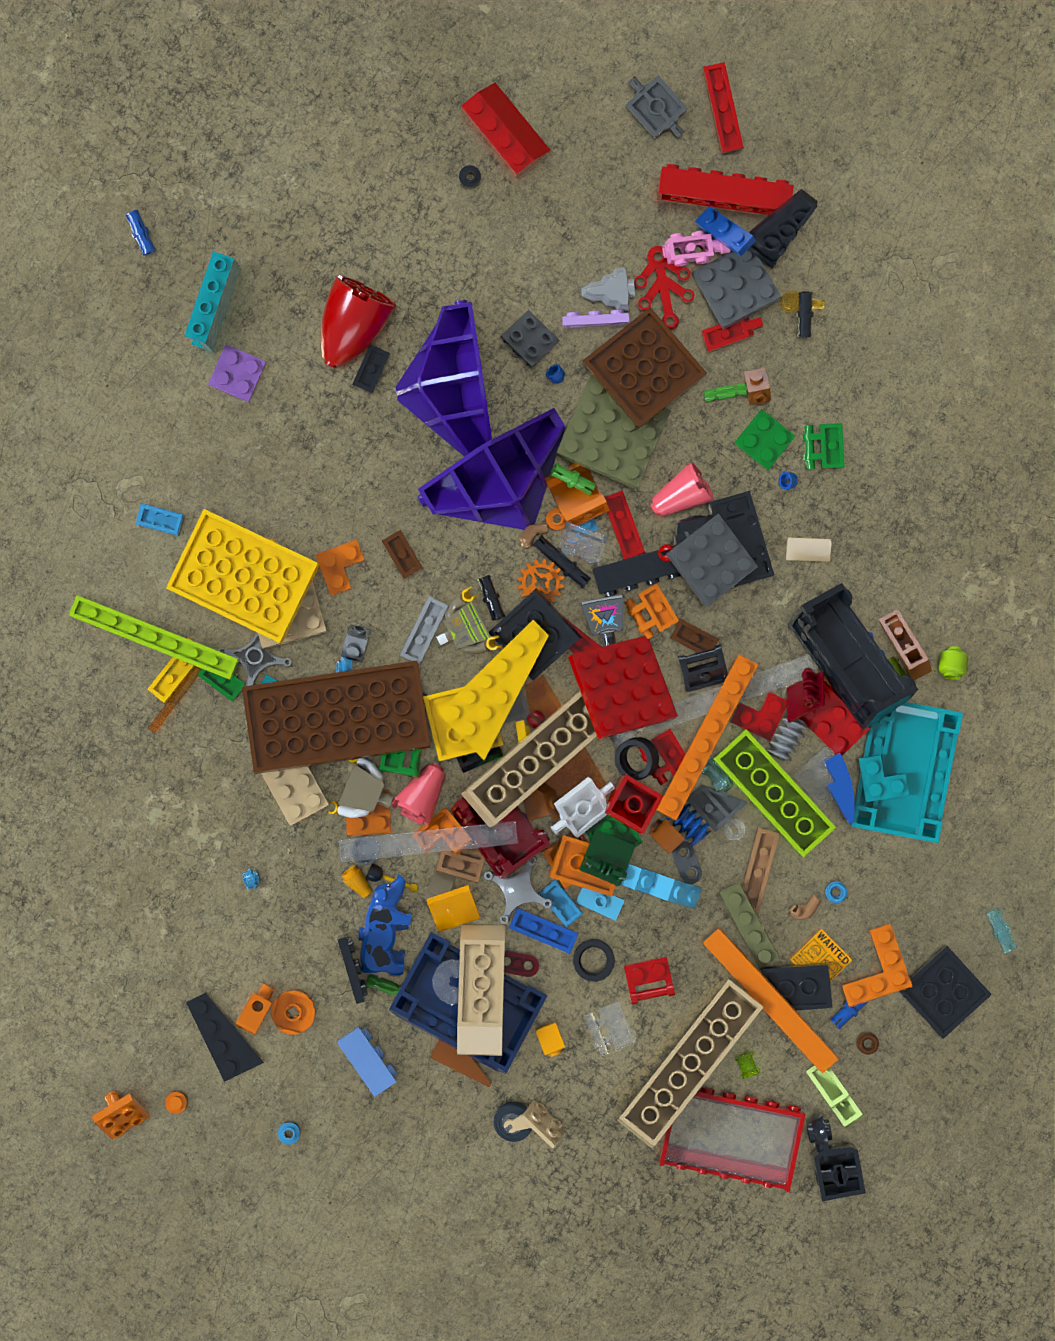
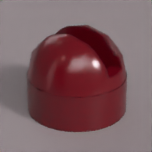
[527,710,545,728]

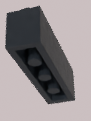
[592,545,681,597]

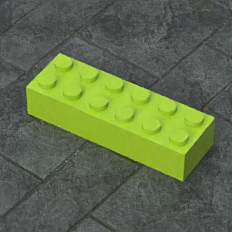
[712,729,836,858]

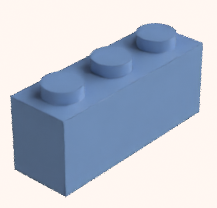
[337,1025,398,1097]

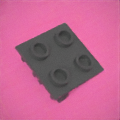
[500,310,560,368]

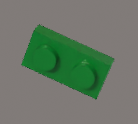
[197,669,246,702]

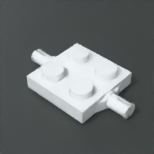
[551,777,615,838]

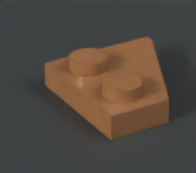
[436,844,485,883]

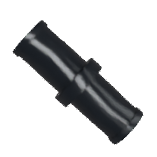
[796,291,814,337]
[477,575,505,621]

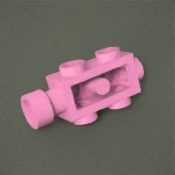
[663,231,730,267]

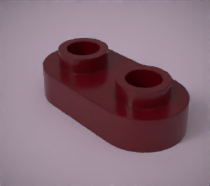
[504,950,539,977]

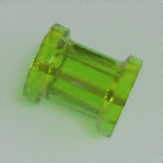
[734,1051,760,1079]

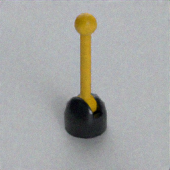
[366,863,419,893]

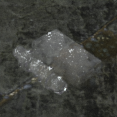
[584,1001,635,1056]

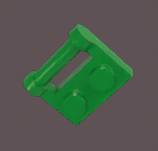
[379,749,422,778]

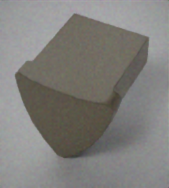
[424,870,456,899]

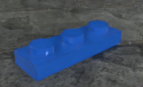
[695,206,756,256]
[509,907,579,954]

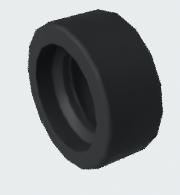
[615,737,659,780]
[573,939,615,982]

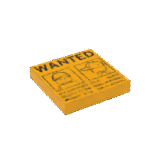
[790,929,852,982]

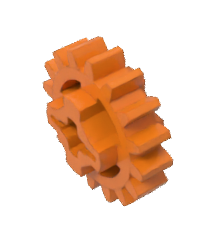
[517,559,564,603]

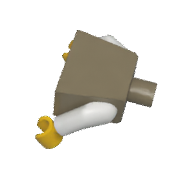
[328,758,394,818]

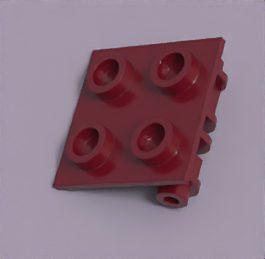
[787,668,825,723]

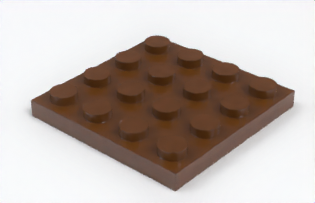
[582,307,707,429]

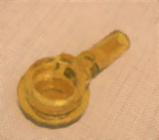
[780,290,825,313]

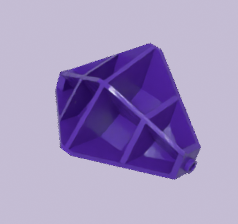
[395,300,492,457]
[417,408,566,530]

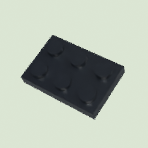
[762,963,833,1011]

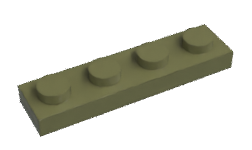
[720,882,780,969]

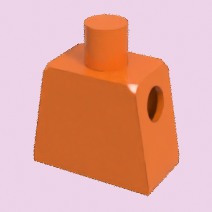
[236,984,274,1036]

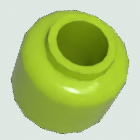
[939,646,969,680]

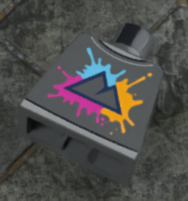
[581,594,623,646]

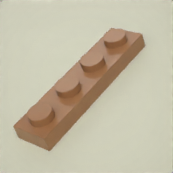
[743,828,780,915]

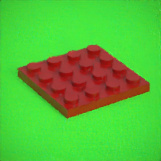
[568,636,678,740]

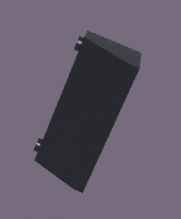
[788,583,919,731]

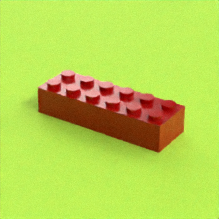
[656,164,794,215]

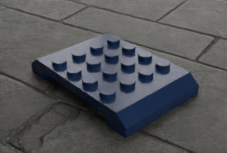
[389,932,548,1074]

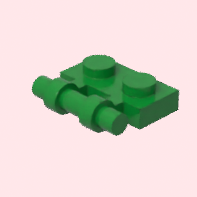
[803,423,845,470]

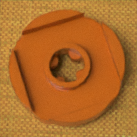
[271,990,315,1035]

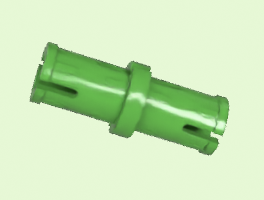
[550,463,596,495]

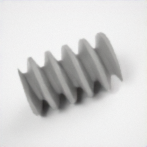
[765,712,810,761]

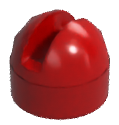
[658,544,674,562]

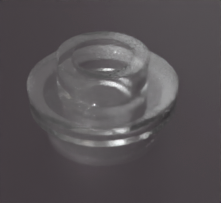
[723,818,745,840]

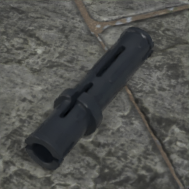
[533,535,591,589]

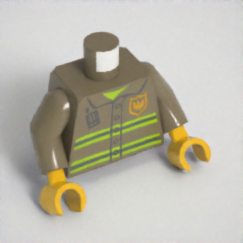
[436,586,502,654]

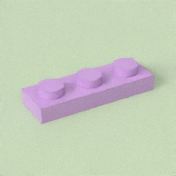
[562,310,629,328]

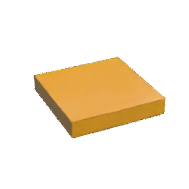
[426,885,480,932]

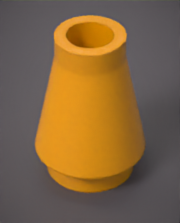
[341,865,373,898]

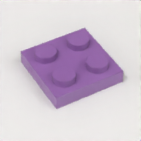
[208,344,267,402]

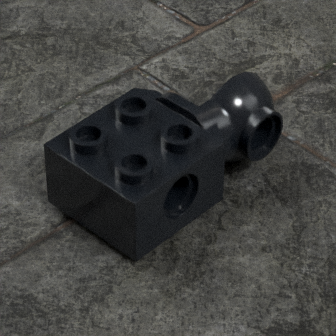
[806,1113,866,1202]

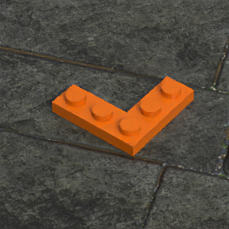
[842,924,912,1008]

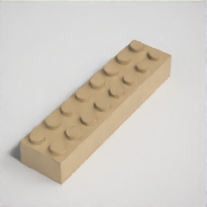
[461,690,597,828]
[617,979,763,1148]

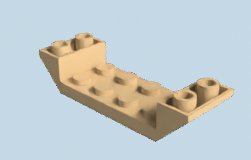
[457,925,506,1056]

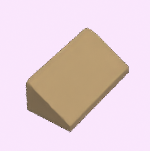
[786,537,832,562]

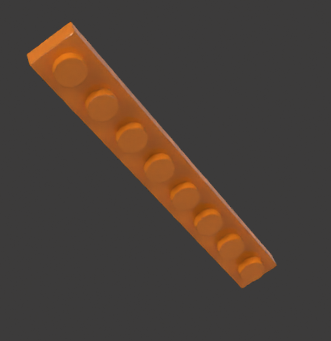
[657,655,758,821]

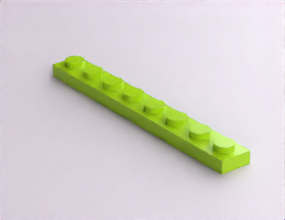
[68,595,239,680]

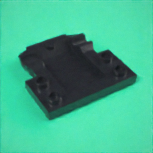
[672,491,774,588]

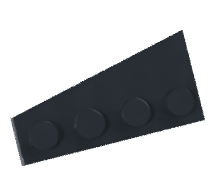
[186,992,264,1082]

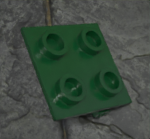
[579,829,636,886]

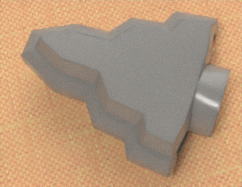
[581,267,635,311]

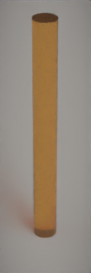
[148,666,202,733]

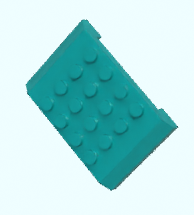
[851,702,963,843]

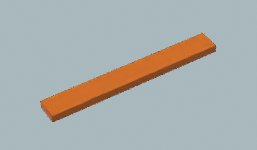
[703,927,839,1074]

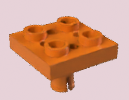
[92,1091,150,1140]

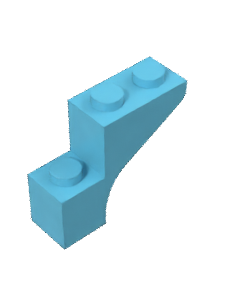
[620,864,702,909]

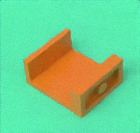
[545,462,610,529]

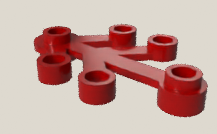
[634,246,695,331]

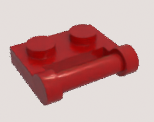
[624,956,675,1005]

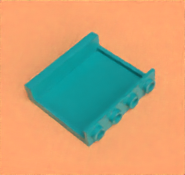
[184,251,241,352]

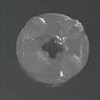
[432,960,460,1005]

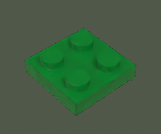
[733,409,796,471]

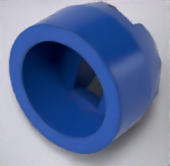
[546,364,565,384]
[779,472,798,490]

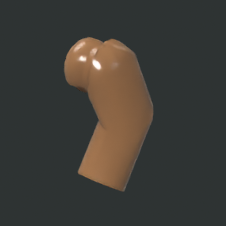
[520,523,548,548]
[790,895,822,920]

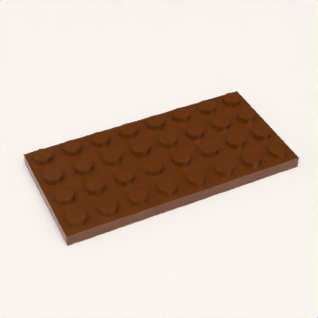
[242,661,431,774]

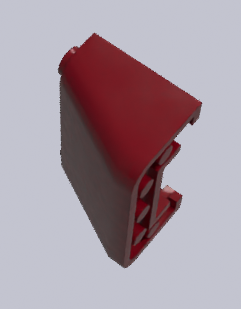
[451,797,551,880]

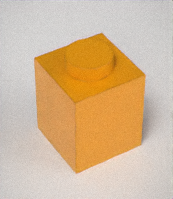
[535,1021,565,1057]

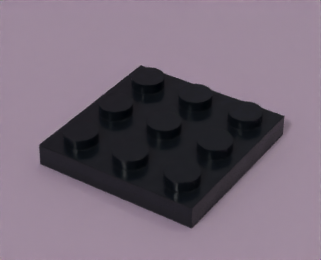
[488,588,581,681]
[337,934,368,1004]
[900,945,992,1039]

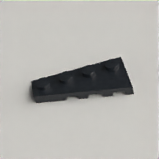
[748,189,818,268]

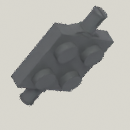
[625,75,688,139]

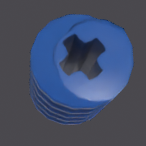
[667,803,711,847]

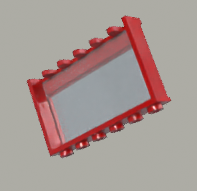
[658,1087,806,1193]

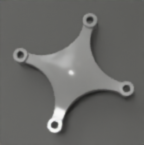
[218,632,292,686]
[484,856,553,924]

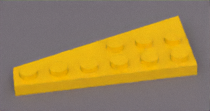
[438,620,549,760]

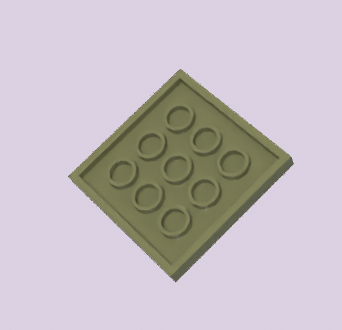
[556,375,671,490]

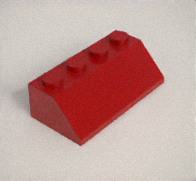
[461,82,551,178]

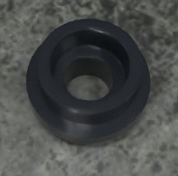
[459,165,481,188]

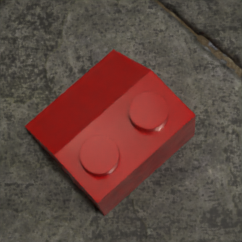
[604,774,664,835]

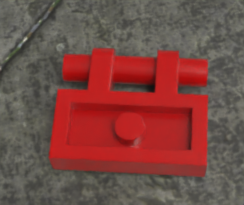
[638,729,686,785]

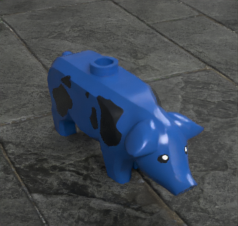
[358,874,412,976]

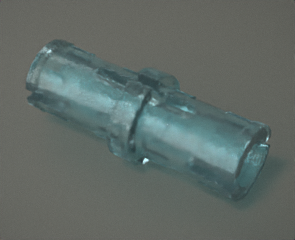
[986,908,1017,954]

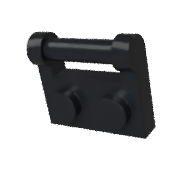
[678,645,728,692]

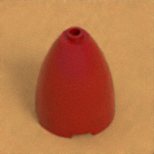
[321,275,396,368]

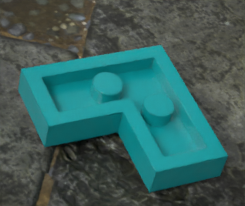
[858,755,909,802]

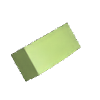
[806,1065,864,1129]

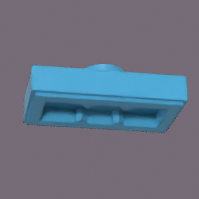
[135,503,184,536]
[539,879,583,927]

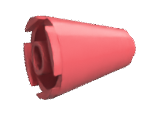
[651,462,714,517]
[391,763,446,827]

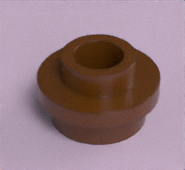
[857,1032,879,1055]

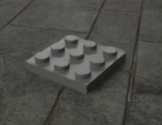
[692,250,781,330]
[666,514,758,607]

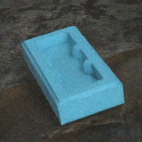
[576,888,625,921]

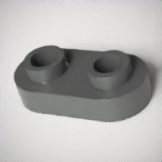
[672,841,702,884]

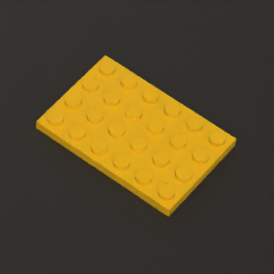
[166,509,320,644]

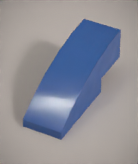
[823,753,855,824]

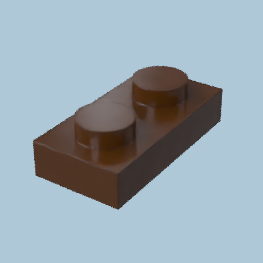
[382,530,423,579]
[670,619,719,653]

